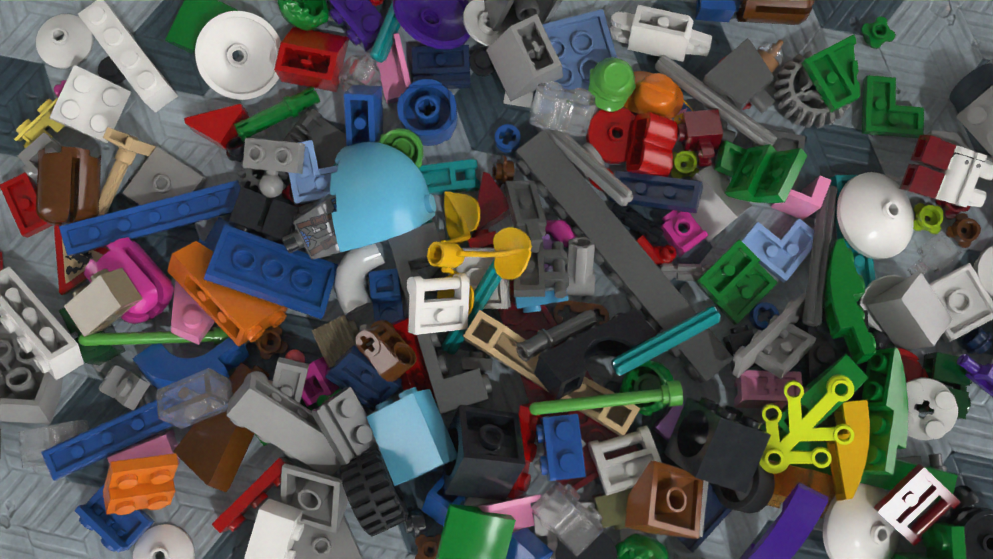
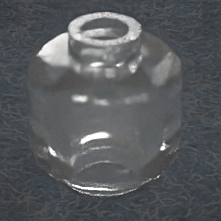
[338,54,381,92]

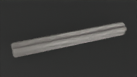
[655,55,777,146]
[534,115,633,206]

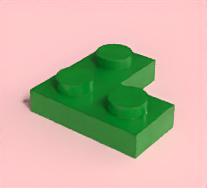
[862,75,924,139]

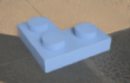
[288,140,338,205]
[741,218,814,283]

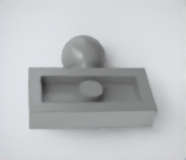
[243,138,305,198]
[244,357,309,403]

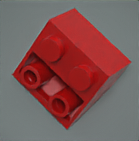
[274,27,349,92]

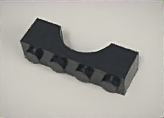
[534,308,658,400]

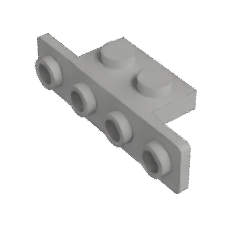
[732,293,816,379]

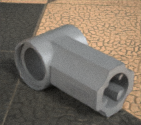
[565,237,595,296]

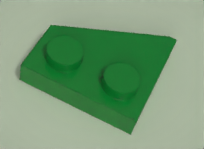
[801,34,860,113]

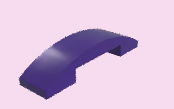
[740,482,829,559]

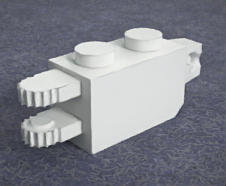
[609,5,712,62]

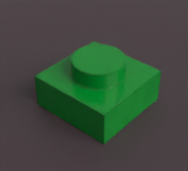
[714,140,746,177]

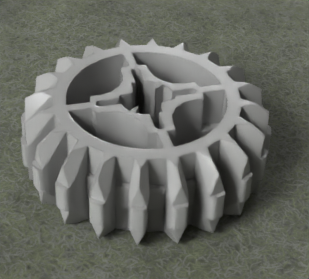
[774,51,851,129]

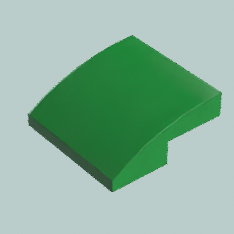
[165,0,239,54]
[725,144,807,203]
[697,239,778,325]
[436,504,516,559]

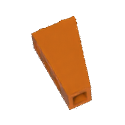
[167,241,288,347]

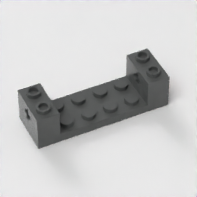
[388,222,493,415]

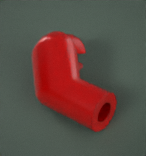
[636,235,677,265]

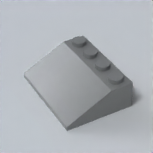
[0,325,69,424]

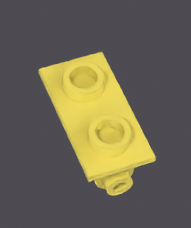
[14,98,65,148]

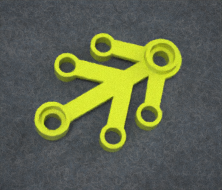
[759,374,854,474]

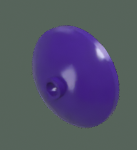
[393,0,470,49]

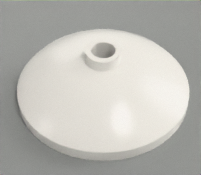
[195,11,281,100]
[837,172,914,259]
[823,483,900,559]

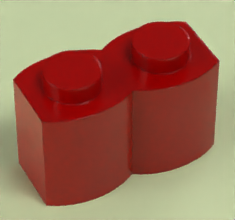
[626,112,678,177]

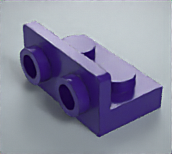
[328,0,384,52]

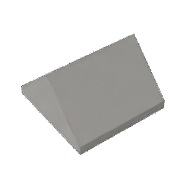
[680,162,752,243]
[865,271,953,350]
[280,463,348,533]

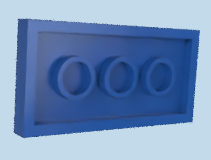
[204,224,338,319]

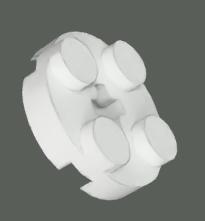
[906,377,958,440]

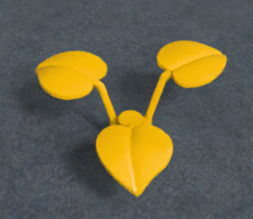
[427,191,532,316]

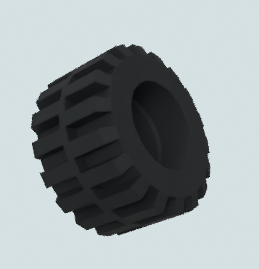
[340,449,408,537]

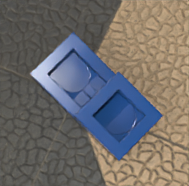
[369,268,405,324]

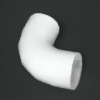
[334,244,385,316]

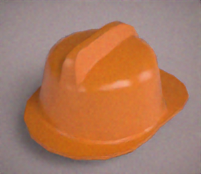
[623,71,684,119]

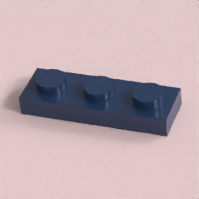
[609,171,703,213]

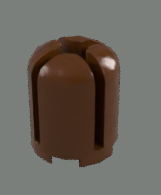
[736,0,815,25]
[36,146,101,226]

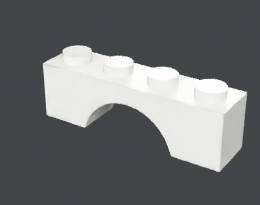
[78,0,178,113]

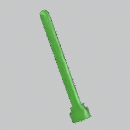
[78,327,229,346]
[529,380,683,415]

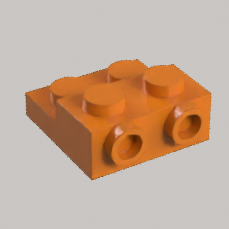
[103,453,178,515]

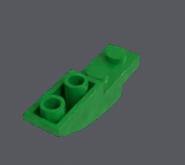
[824,238,876,364]
[862,348,909,475]
[760,354,868,461]

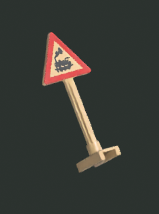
[54,127,156,295]

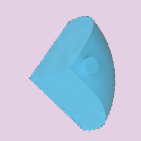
[330,142,436,252]

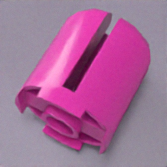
[84,237,174,325]

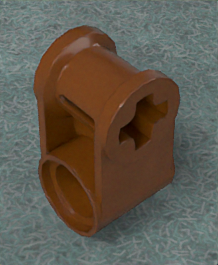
[356,319,417,382]

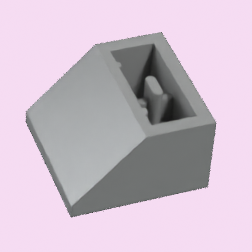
[486,14,563,102]

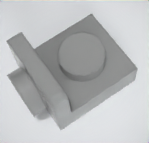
[17,132,61,180]
[99,364,150,411]

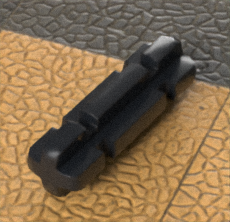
[611,202,664,244]

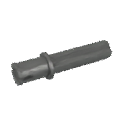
[516,310,598,362]

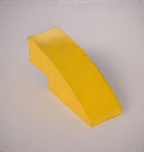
[826,400,870,501]

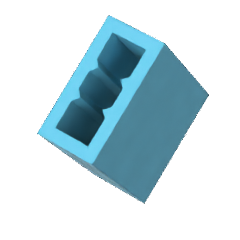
[366,387,458,486]

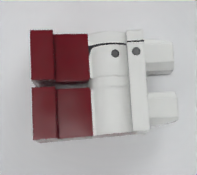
[899,135,993,208]

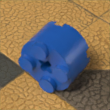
[397,79,458,146]

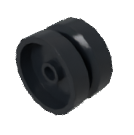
[945,506,993,559]

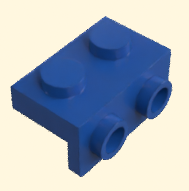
[74,483,155,553]

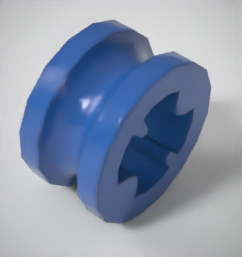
[495,124,521,153]
[749,302,779,330]

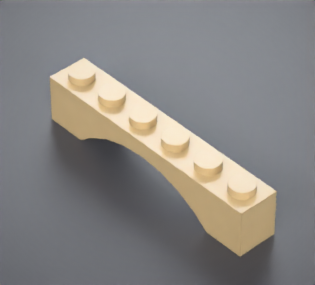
[463,310,640,436]

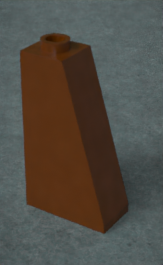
[173,362,270,492]

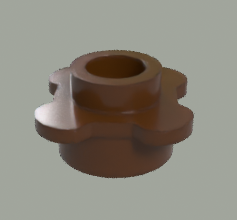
[492,155,515,188]
[946,213,981,248]
[254,326,288,360]
[415,534,441,559]

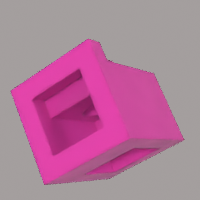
[660,210,708,257]
[302,356,339,407]

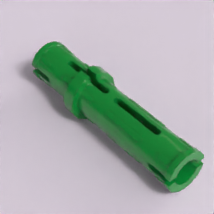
[234,86,320,141]

